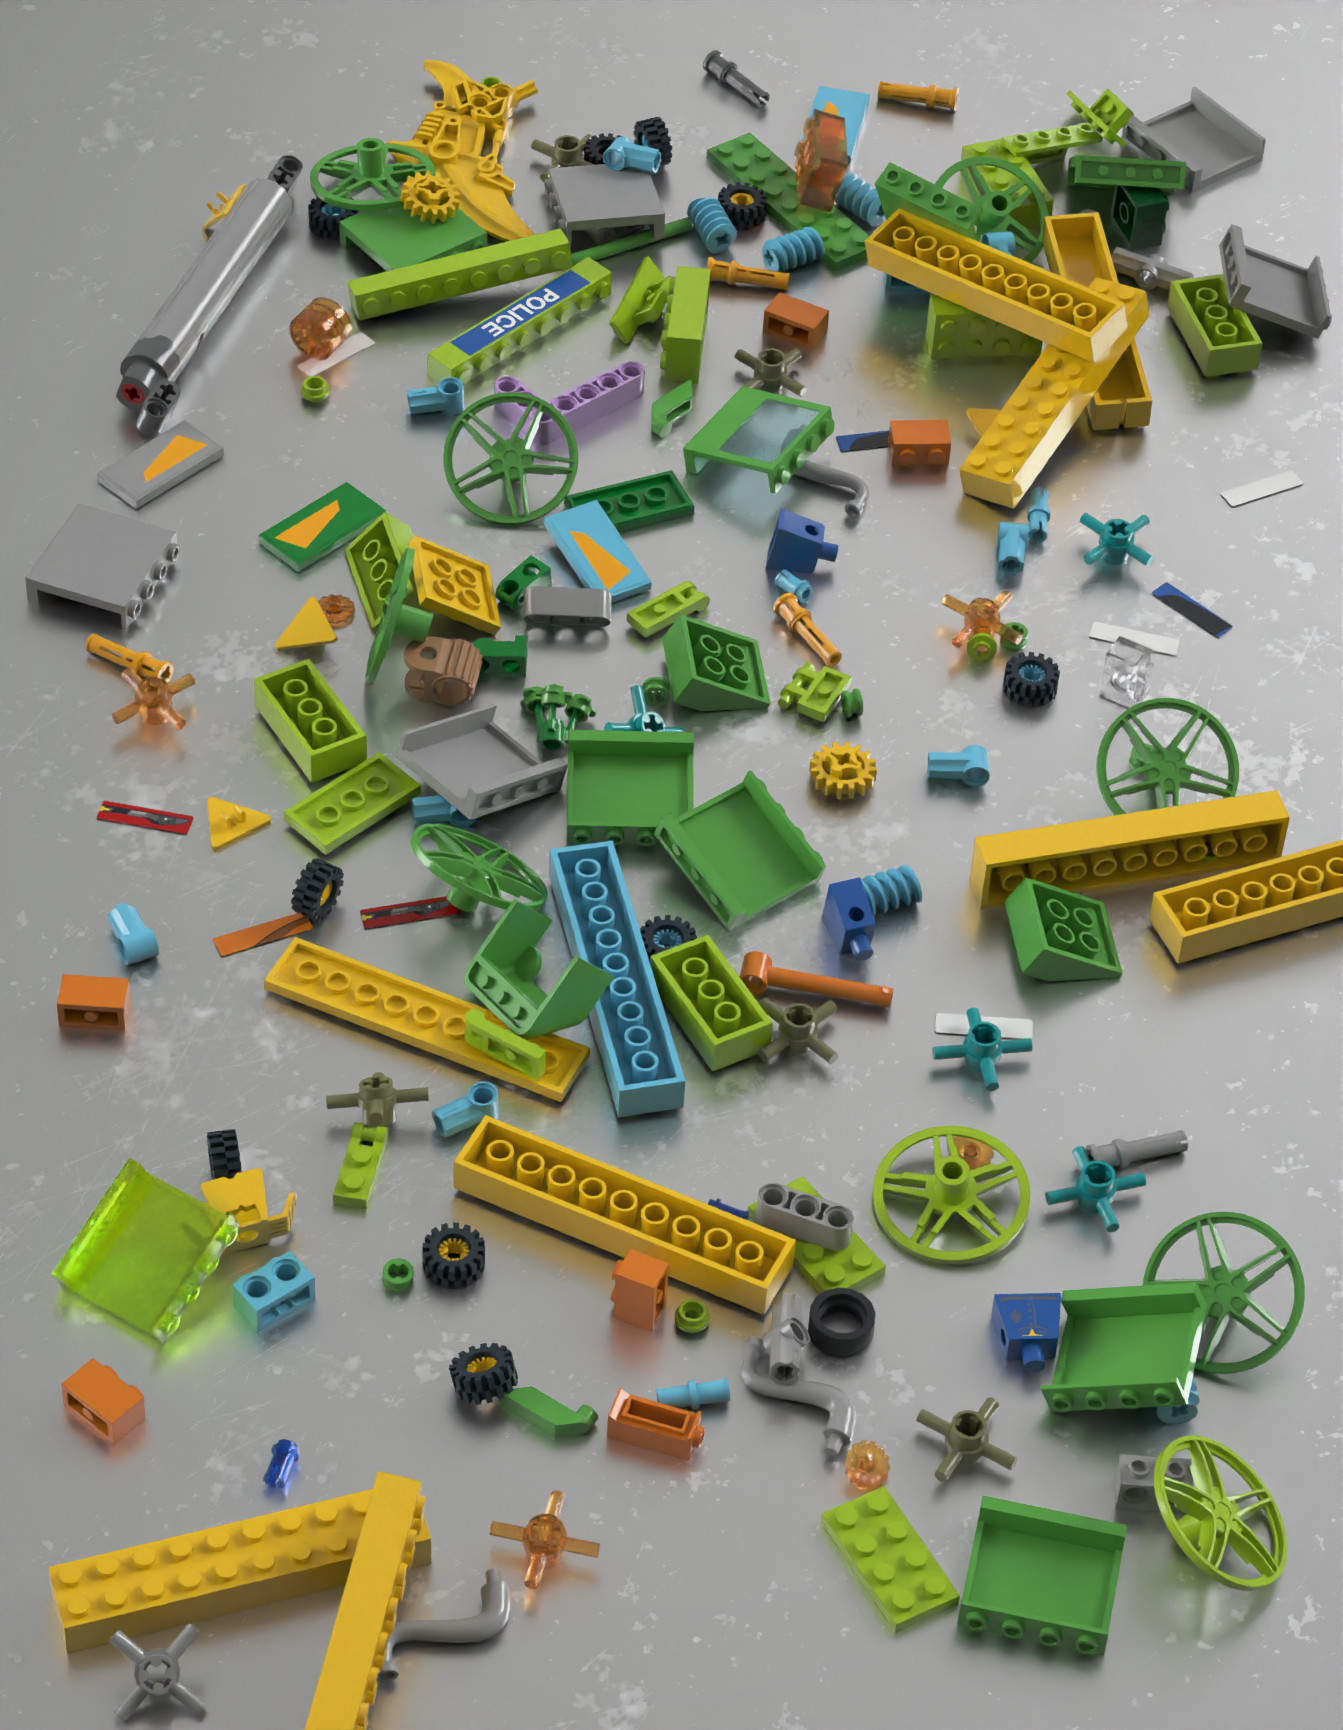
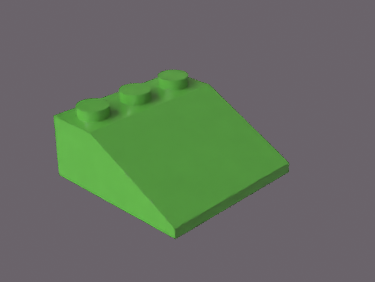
[662,614,771,711]
[1004,877,1123,981]

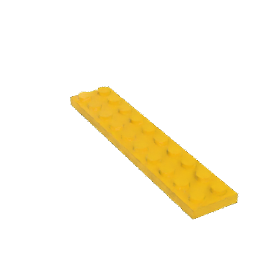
[264,937,590,1102]

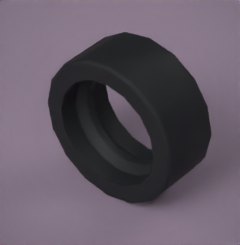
[808,1287,876,1357]

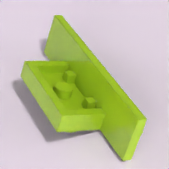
[1066,88,1134,147]
[1001,123,1103,165]
[609,256,671,344]

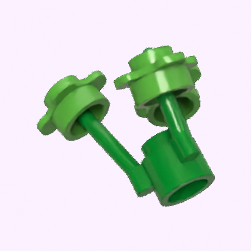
[520,684,597,750]

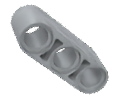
[523,586,612,627]
[756,1183,854,1251]

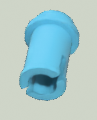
[775,569,813,603]

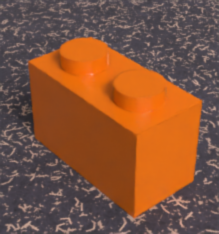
[763,292,829,350]
[888,420,951,465]
[57,974,131,1030]
[610,1249,669,1331]
[61,1358,145,1445]

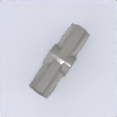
[1111,247,1194,291]
[762,1293,810,1385]

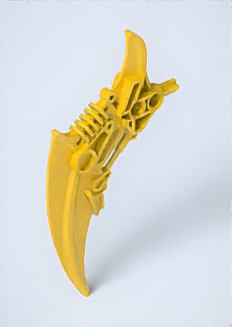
[387,60,538,242]

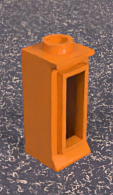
[607,1388,706,1460]

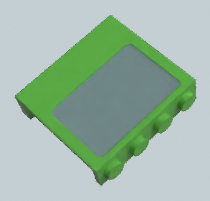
[683,386,835,494]

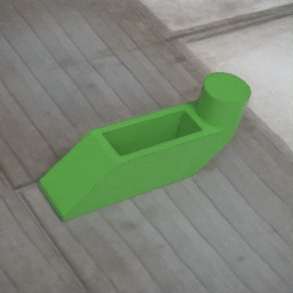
[651,379,692,438]
[499,1386,598,1438]

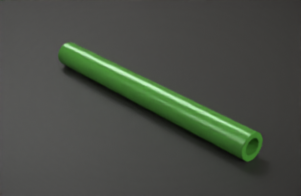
[571,217,692,266]

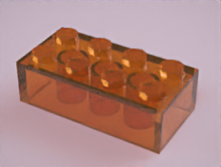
[794,109,848,213]

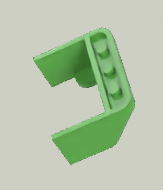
[464,899,614,1039]

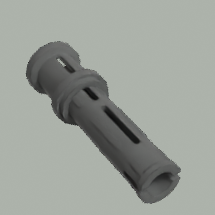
[703,50,770,108]

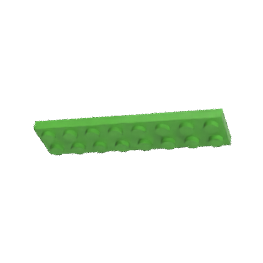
[706,132,869,271]

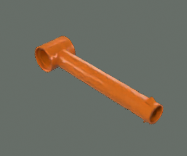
[739,951,894,1008]

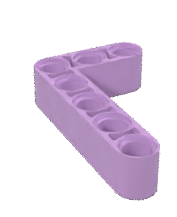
[494,361,645,445]

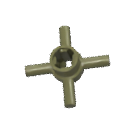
[531,134,594,183]
[735,348,807,397]
[758,998,838,1064]
[326,1072,429,1127]
[916,1397,1018,1482]

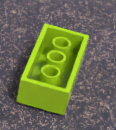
[960,138,1054,233]
[660,266,711,384]
[1167,274,1263,377]
[925,294,1043,359]
[254,659,367,783]
[650,935,773,1071]

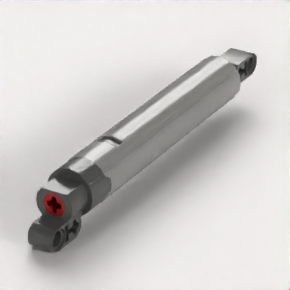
[116,155,303,436]

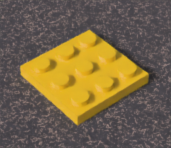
[408,535,501,635]

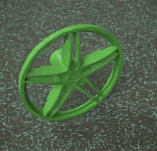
[310,138,435,211]
[935,157,1049,264]
[443,392,578,525]
[364,547,433,685]
[1096,698,1239,815]
[410,824,548,912]
[1143,1212,1305,1374]

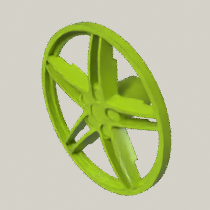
[873,1126,1030,1265]
[1154,1435,1288,1591]

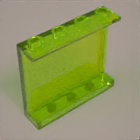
[51,1158,240,1343]

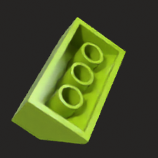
[344,512,433,631]

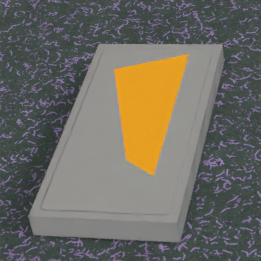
[97,420,224,509]

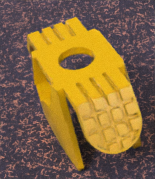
[182,1168,297,1256]

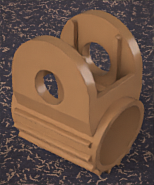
[404,636,483,706]

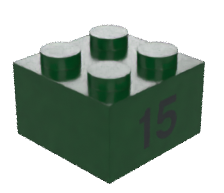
[1110,186,1169,251]

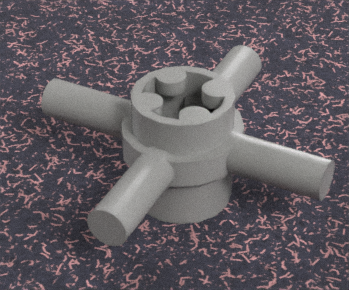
[109,1623,206,1722]

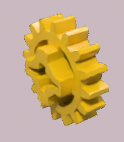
[400,171,461,224]
[809,741,877,799]

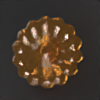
[317,594,355,624]
[947,1136,994,1171]
[844,1440,891,1491]

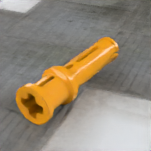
[878,81,959,111]
[706,257,790,291]
[772,592,842,667]
[85,633,174,688]

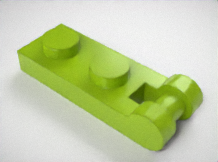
[627,581,710,638]
[465,1009,546,1081]
[333,1122,388,1209]

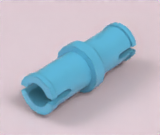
[1027,488,1051,543]
[656,1378,730,1409]

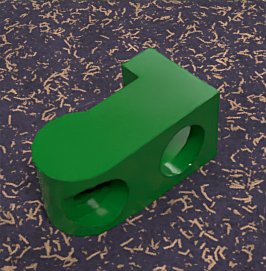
[495,555,552,611]
[472,635,528,677]

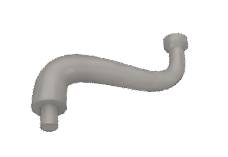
[781,427,869,518]
[741,1337,857,1456]
[377,1569,511,1682]

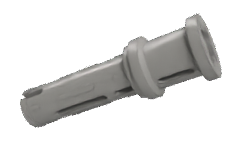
[1085,1130,1188,1169]

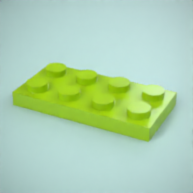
[284,752,421,855]
[747,1176,886,1294]
[821,1486,960,1632]

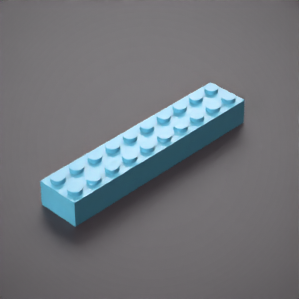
[549,841,686,1117]

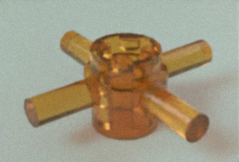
[942,590,1023,648]
[112,668,195,730]
[489,1490,601,1589]

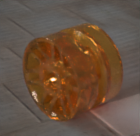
[289,297,352,360]

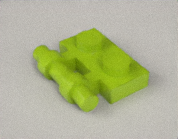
[778,662,852,722]

